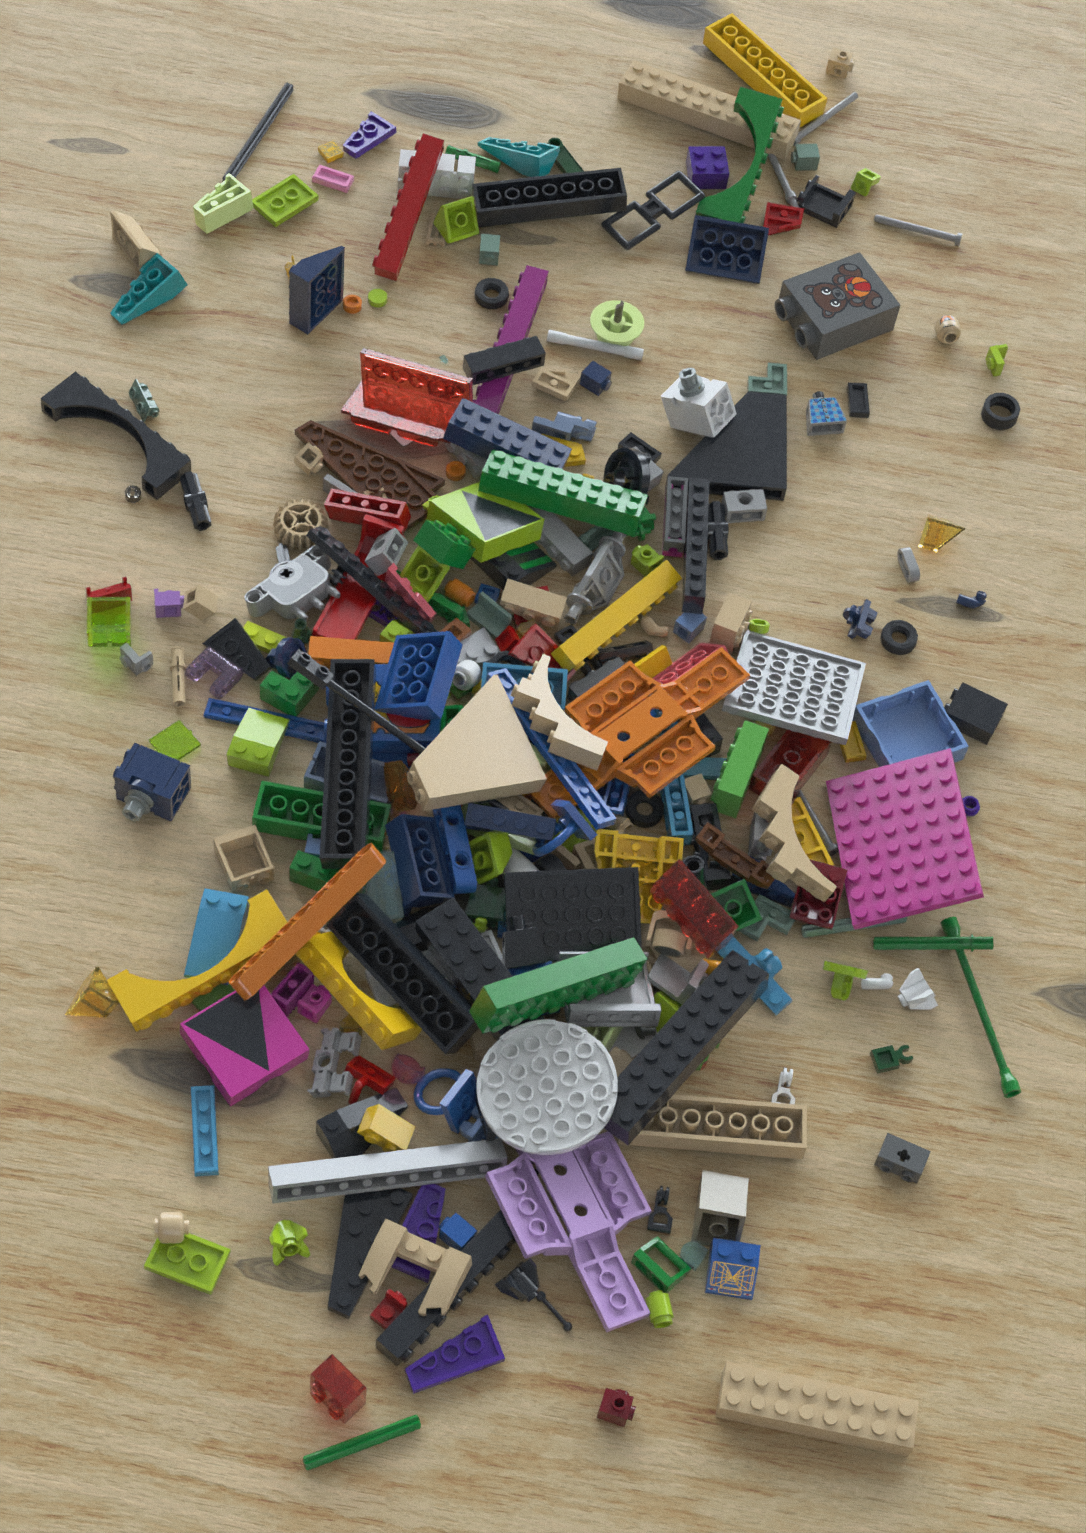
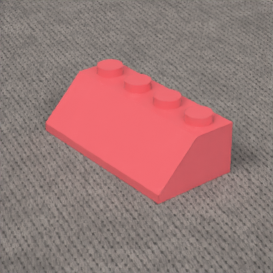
[652,643,729,684]

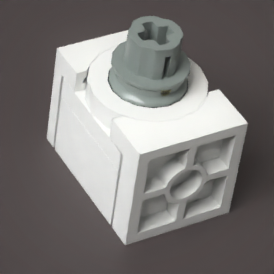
[661,368,736,438]

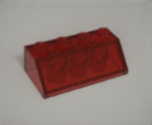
[650,859,739,959]

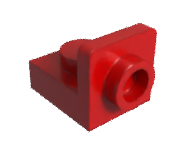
[495,625,520,652]
[370,1289,408,1330]

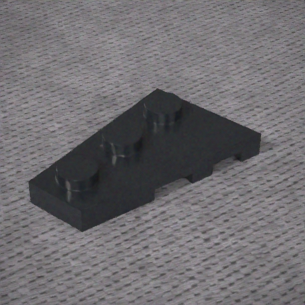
[202,618,272,681]

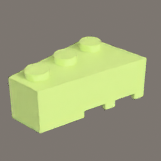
[193,173,253,234]

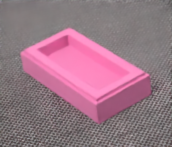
[312,165,354,193]

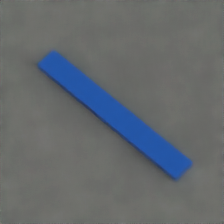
[203,698,325,743]

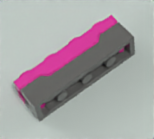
[662,476,688,557]

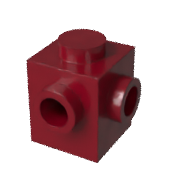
[597,1388,636,1427]

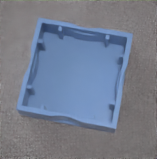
[852,680,969,767]

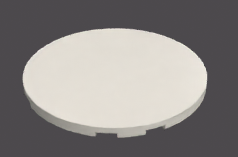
[477,1019,618,1155]

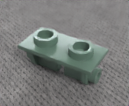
[129,379,159,422]
[578,525,614,552]

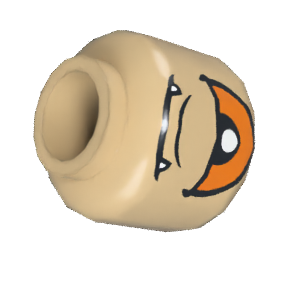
[934,315,961,344]

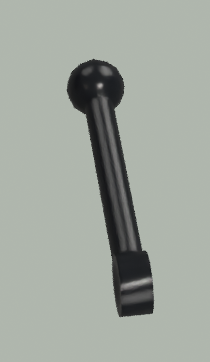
[536,1291,572,1331]

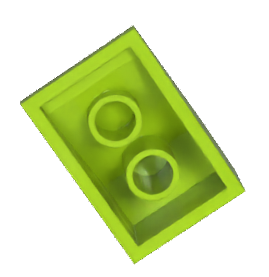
[226,708,290,777]

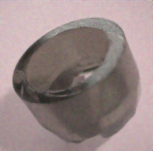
[125,485,142,503]

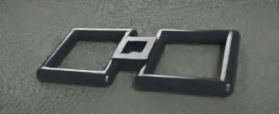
[601,171,705,250]

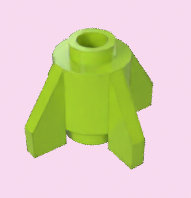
[269,1220,310,1266]

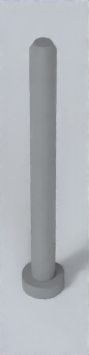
[874,215,962,246]

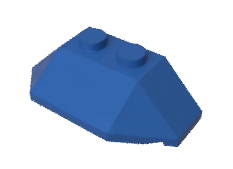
[597,753,635,816]

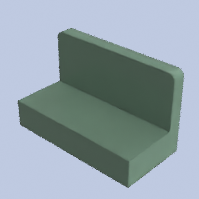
[467,592,512,640]

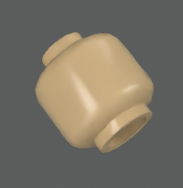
[155,1212,189,1244]

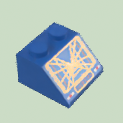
[705,1238,761,1300]

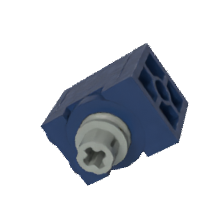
[113,743,191,822]

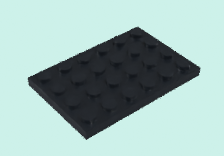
[504,867,642,961]

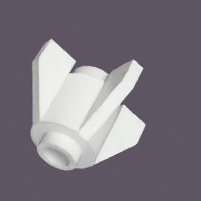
[898,968,938,1010]

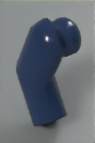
[956,591,987,609]

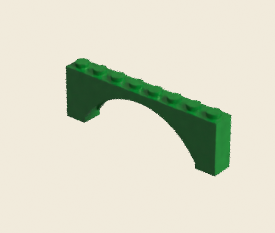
[695,87,784,223]

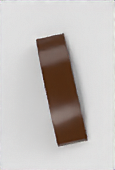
[695,822,775,889]

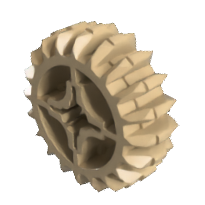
[273,499,329,551]

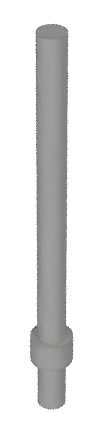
[793,92,858,146]
[768,154,800,208]

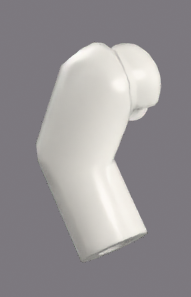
[861,973,893,990]

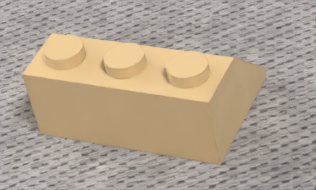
[110,210,163,274]

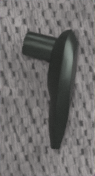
[634,1027,656,1040]

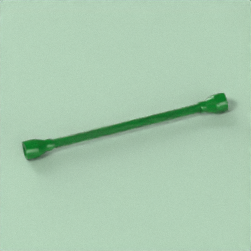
[940,917,1022,1098]

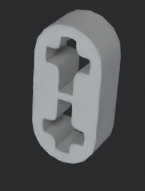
[897,547,920,583]

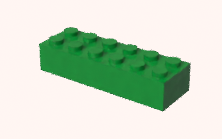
[252,781,391,855]

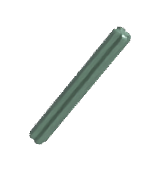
[801,917,907,938]

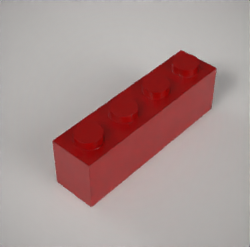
[324,488,411,532]

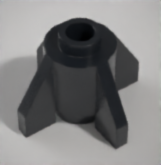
[495,1258,540,1302]

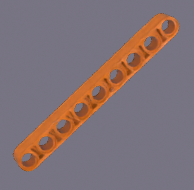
[229,843,386,1000]

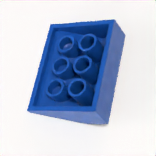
[375,631,463,720]

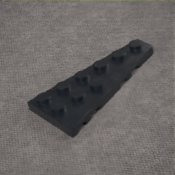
[328,1188,413,1319]

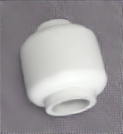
[452,660,482,690]

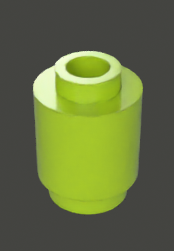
[645,1290,674,1328]

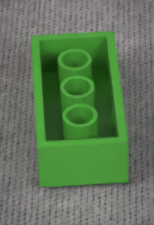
[710,720,769,819]

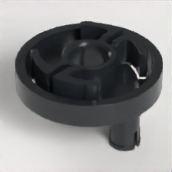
[603,447,651,506]

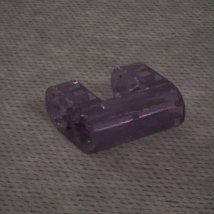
[185,647,244,699]

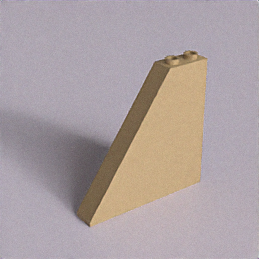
[407,675,547,811]

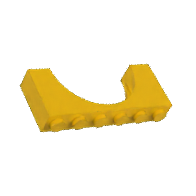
[296,931,422,1050]

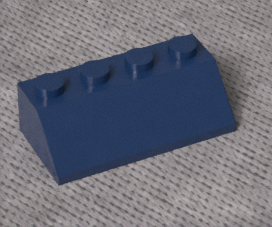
[385,814,455,908]

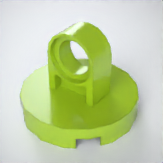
[823,961,868,1001]

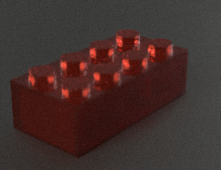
[749,730,832,801]

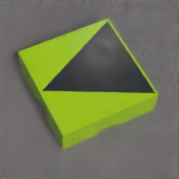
[426,482,545,563]

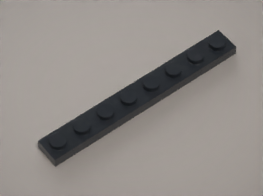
[306,526,438,634]

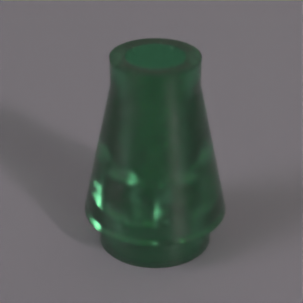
[291,618,312,645]

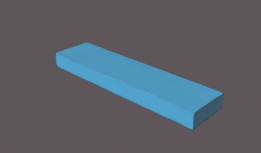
[191,1085,219,1177]

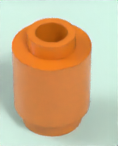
[444,578,476,607]

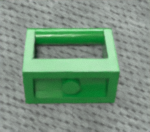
[631,1236,692,1294]

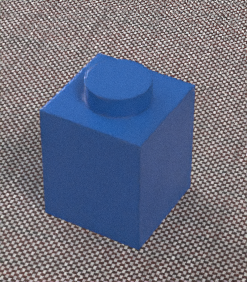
[439,1213,477,1251]

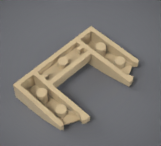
[359,1219,472,1316]

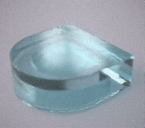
[680,1242,709,1272]

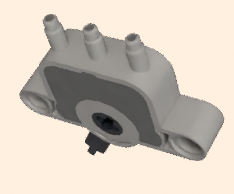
[244,543,340,621]

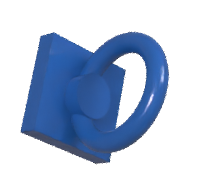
[532,799,597,856]
[413,1068,477,1134]

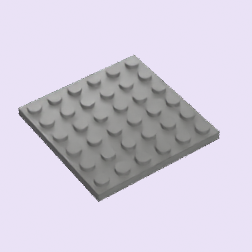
[722,630,866,745]

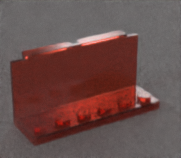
[341,348,473,447]

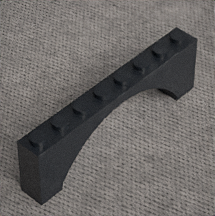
[40,371,191,500]

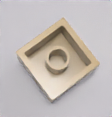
[709,593,753,655]

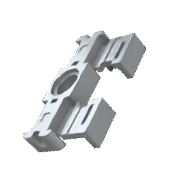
[307,1028,362,1098]

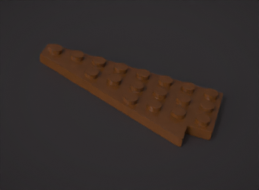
[295,420,445,531]

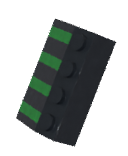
[470,542,557,591]

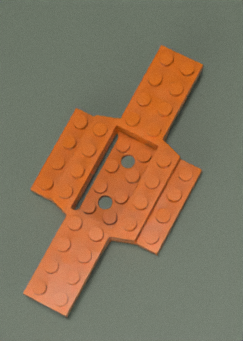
[528,647,750,820]

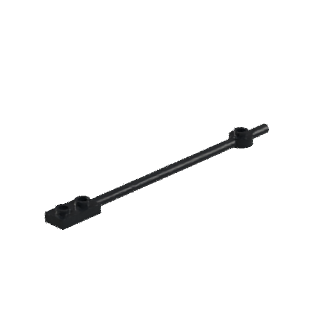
[287,649,509,810]

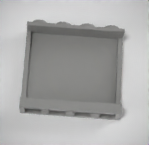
[558,951,661,1027]

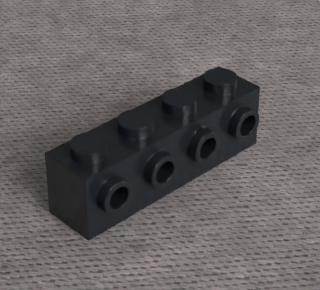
[463,336,546,386]

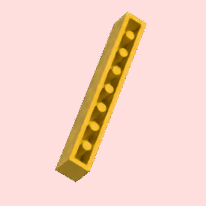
[551,560,682,672]

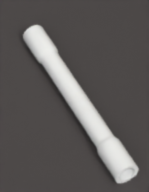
[547,330,644,361]

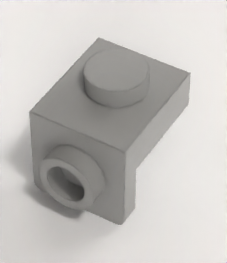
[120,643,153,676]

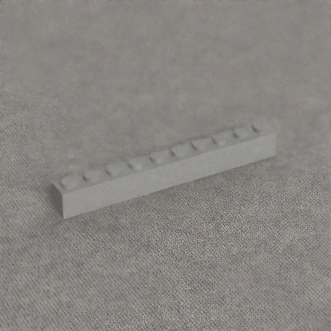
[445,440,593,576]
[268,1138,507,1203]

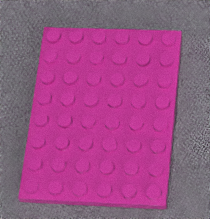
[826,748,984,930]

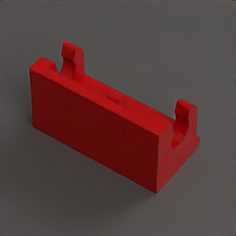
[85,576,133,612]

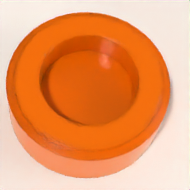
[343,294,362,314]
[446,461,466,481]

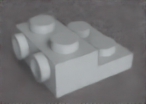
[748,812,772,862]

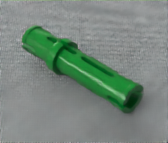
[445,145,501,174]

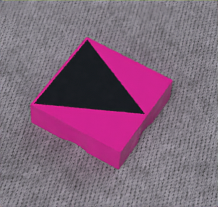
[180,985,309,1107]

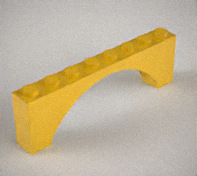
[107,889,287,1032]

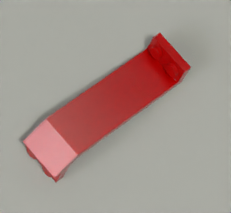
[312,514,405,640]

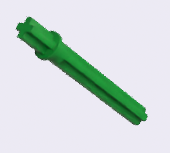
[873,934,994,952]

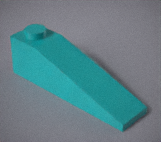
[478,137,560,177]
[110,253,188,325]

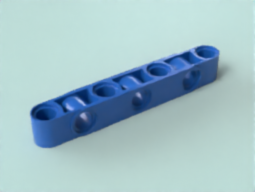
[432,805,477,894]

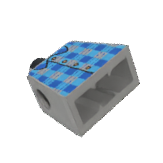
[806,391,847,436]

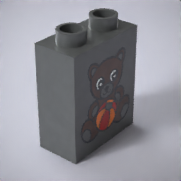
[775,252,900,360]

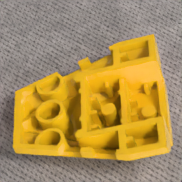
[594,829,684,924]

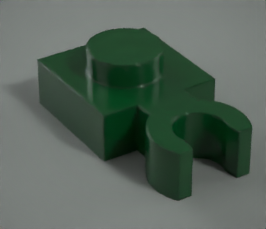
[870,1045,913,1074]

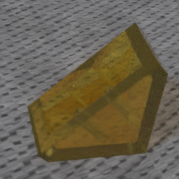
[918,514,966,552]
[65,967,119,1017]

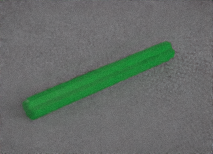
[303,1415,421,1470]

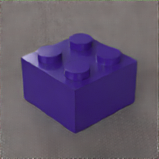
[686,146,729,189]

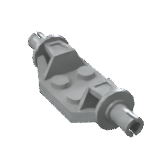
[564,531,627,625]

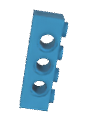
[660,773,693,846]

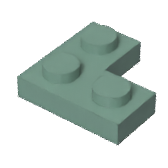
[747,363,787,395]
[738,894,796,942]

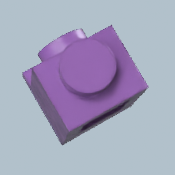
[154,589,184,618]

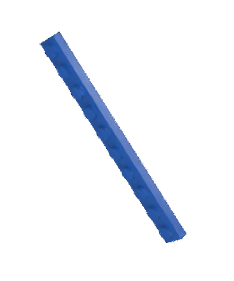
[486,668,617,830]

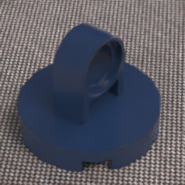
[266,637,307,680]

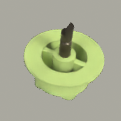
[590,300,644,346]

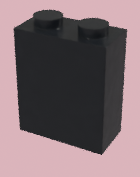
[944,682,1008,745]

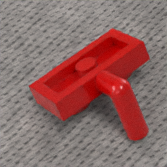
[344,1055,396,1105]

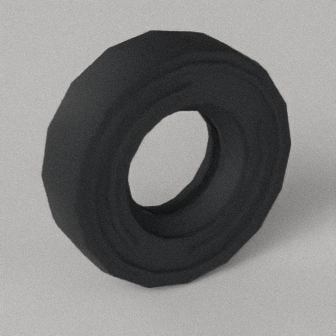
[475,278,509,309]
[880,620,918,655]
[625,790,664,828]

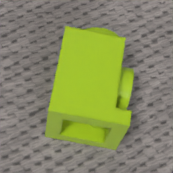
[630,544,664,577]

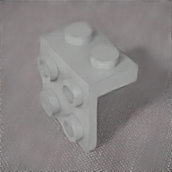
[647,954,709,1005]

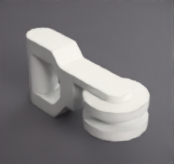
[771,1067,795,1104]

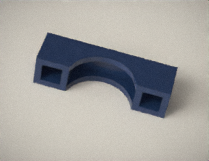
[464,803,557,844]

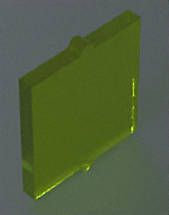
[149,720,201,760]

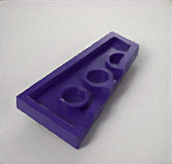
[392,1184,446,1283]
[405,1314,505,1394]

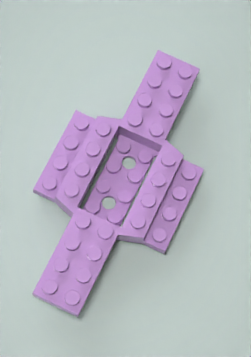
[485,1132,651,1332]

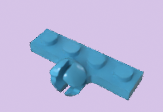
[716,935,792,1015]

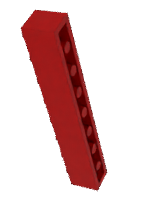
[372,133,445,281]

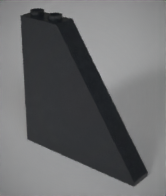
[665,392,787,501]

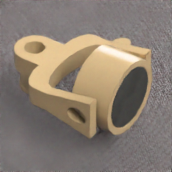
[646,896,700,958]

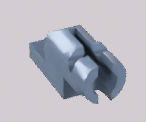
[532,412,597,442]

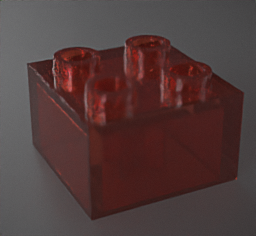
[310,1354,367,1424]

